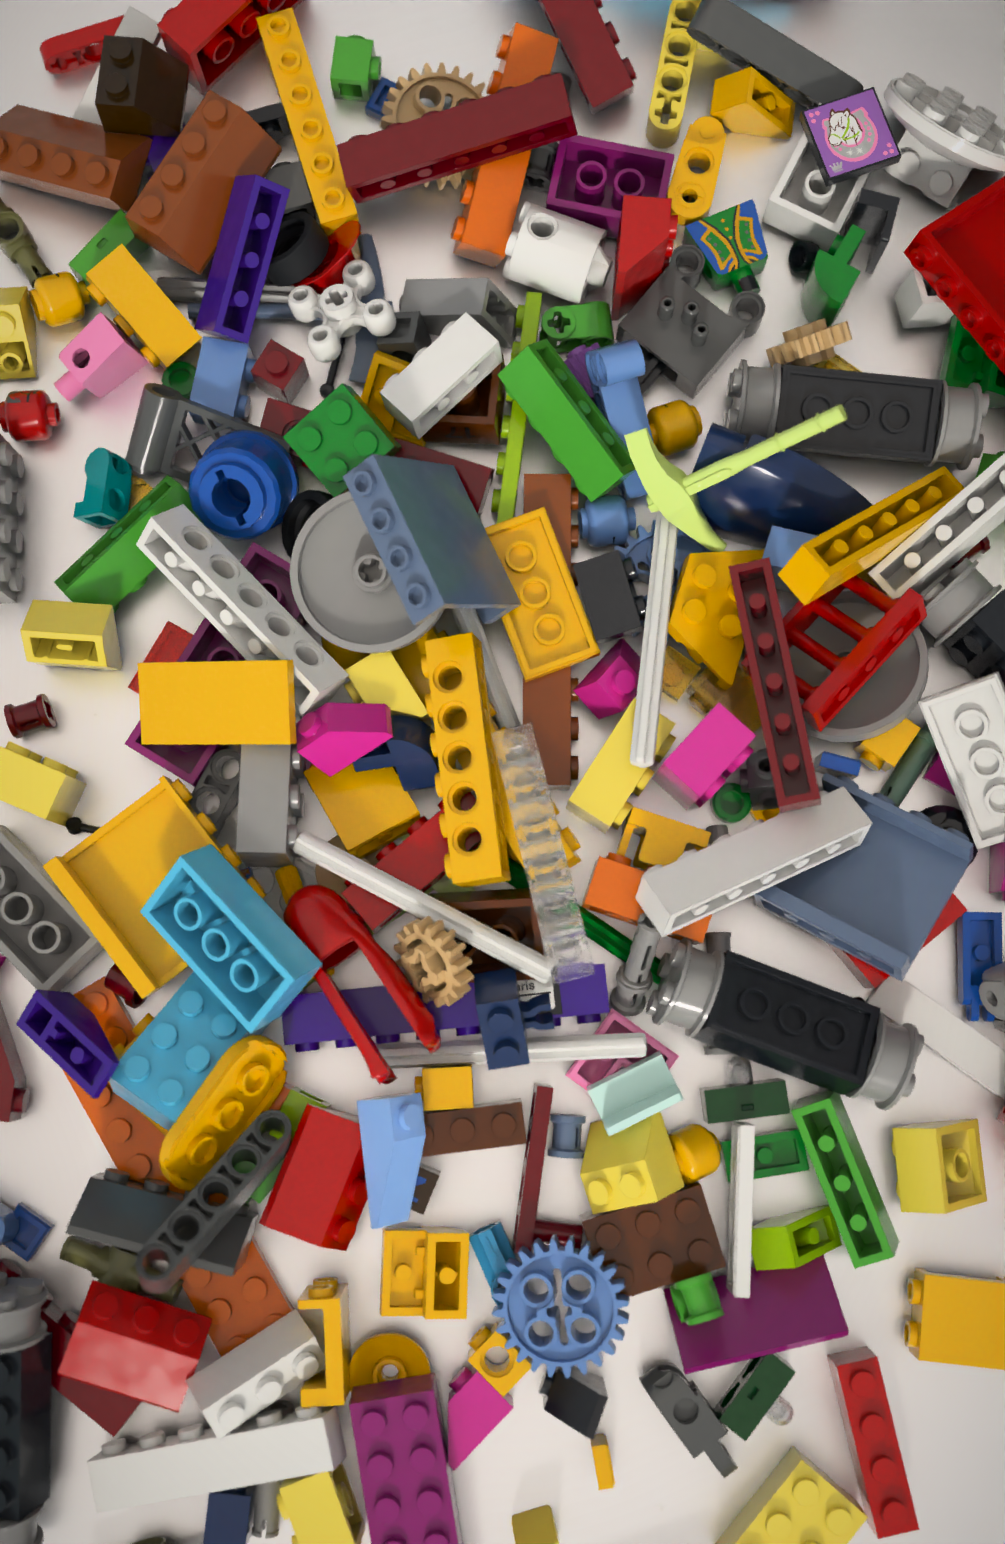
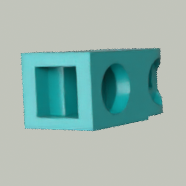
[73,448,132,529]

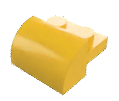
[379,1226,469,1319]

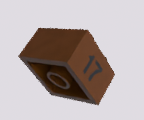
[422,352,505,445]

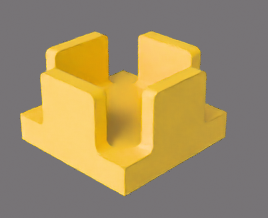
[615,807,712,870]

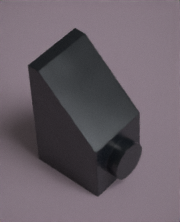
[538,1366,608,1440]

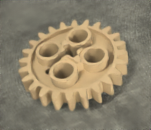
[379,62,486,190]

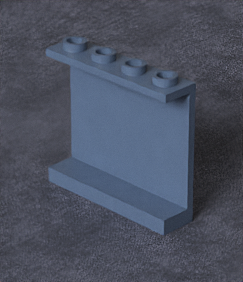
[343,454,521,625]
[754,773,974,982]

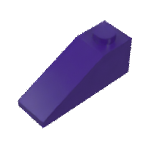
[16,990,120,1098]

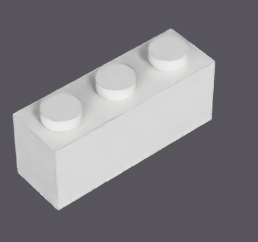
[380,312,503,440]
[185,1309,325,1440]

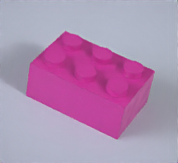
[652,702,756,810]

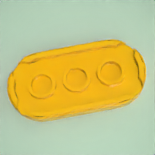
[159,1035,287,1191]

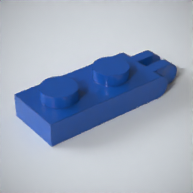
[957,912,1003,1022]

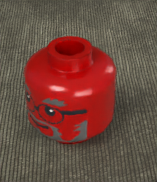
[0,390,61,442]

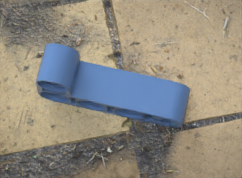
[585,339,654,501]

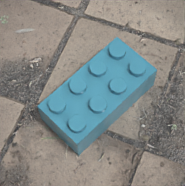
[140,844,323,1034]
[109,972,271,1131]

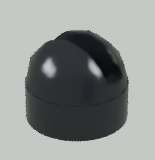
[789,240,820,273]

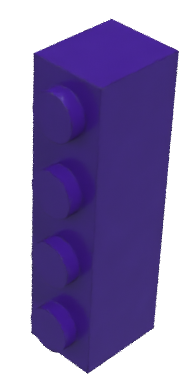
[194,174,290,344]

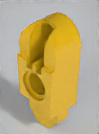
[666,116,727,226]

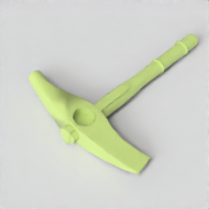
[625,404,847,552]

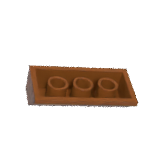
[125,89,282,275]
[0,104,153,213]

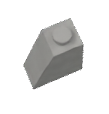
[399,278,517,348]

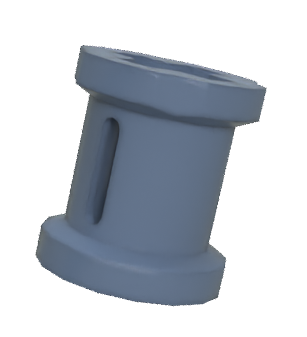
[547,1114,586,1159]

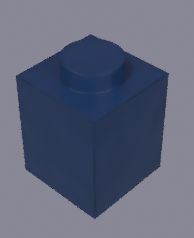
[203,1484,257,1544]

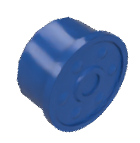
[188,430,299,541]

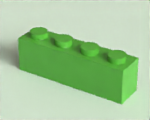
[497,338,636,503]
[54,475,202,613]
[791,1090,899,1269]

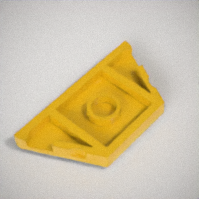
[668,549,765,690]

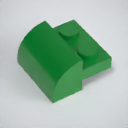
[801,224,866,327]
[939,315,1005,408]

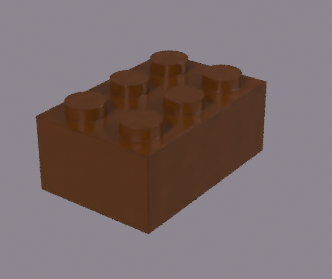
[419,887,553,983]
[580,1181,727,1297]

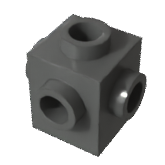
[739,748,779,811]

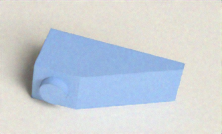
[357,1093,426,1229]

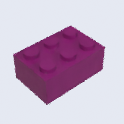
[546,135,675,239]

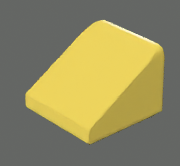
[512,1505,560,1544]

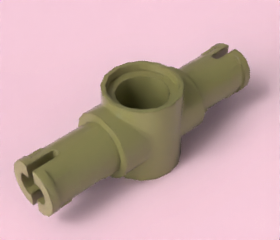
[0,197,53,288]
[59,1235,184,1304]

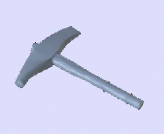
[188,234,394,384]

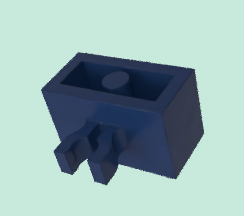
[474,968,555,1070]

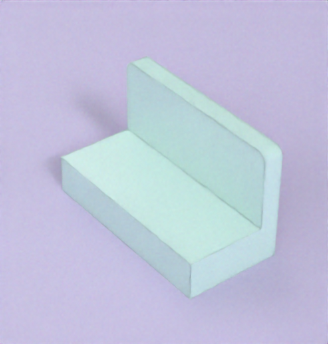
[586,1051,684,1136]

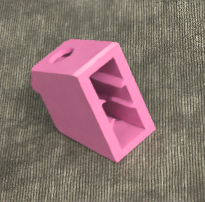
[54,312,149,402]

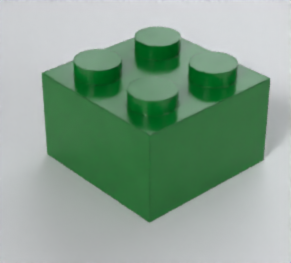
[283,383,402,497]

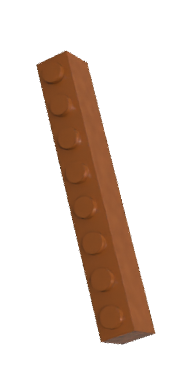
[522,474,579,790]

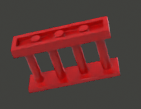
[741,574,927,732]

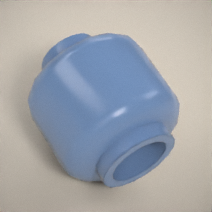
[578,495,636,548]

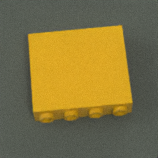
[42,776,267,999]

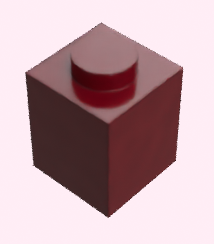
[250,339,309,404]

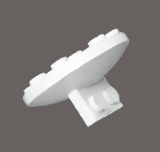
[883,72,1005,208]

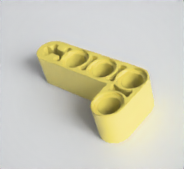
[646,0,714,148]

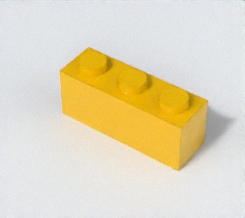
[86,243,202,370]

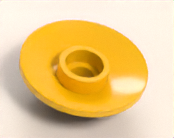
[349,1333,431,1393]

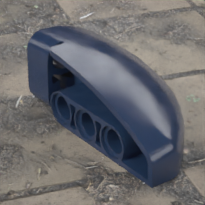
[692,422,872,549]

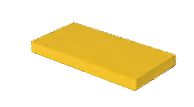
[484,507,601,683]
[138,660,296,745]

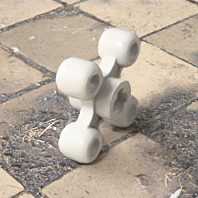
[288,259,396,363]

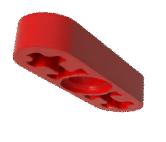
[39,15,124,74]

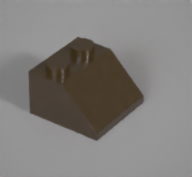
[95,35,190,137]

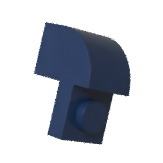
[353,715,440,791]

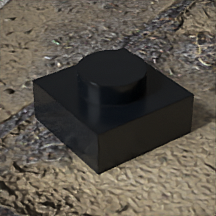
[247,102,290,142]

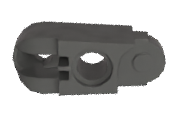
[639,1362,738,1478]

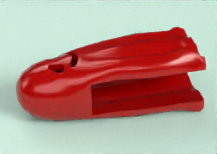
[284,884,441,1085]

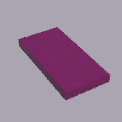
[663,1255,849,1374]

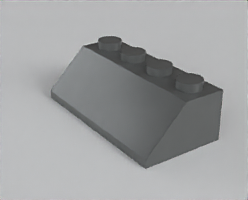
[66,1168,259,1277]

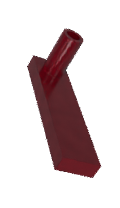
[512,1083,583,1254]

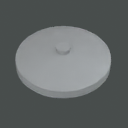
[290,491,445,654]
[789,591,929,742]

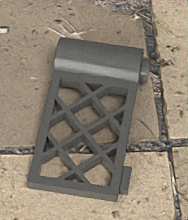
[125,383,291,483]

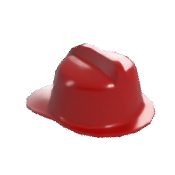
[292,220,361,295]

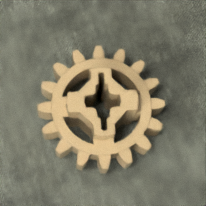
[766,318,852,368]
[394,916,474,1008]

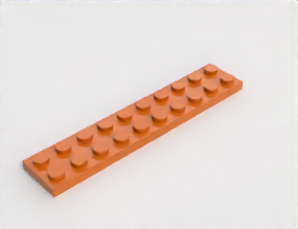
[62,976,294,1357]

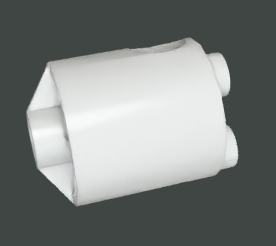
[502,201,613,304]

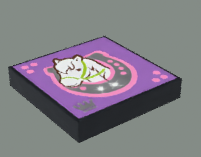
[799,87,902,187]

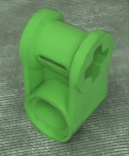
[539,301,615,354]
[670,1272,725,1326]

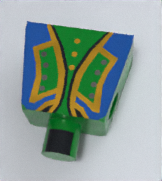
[682,199,768,294]

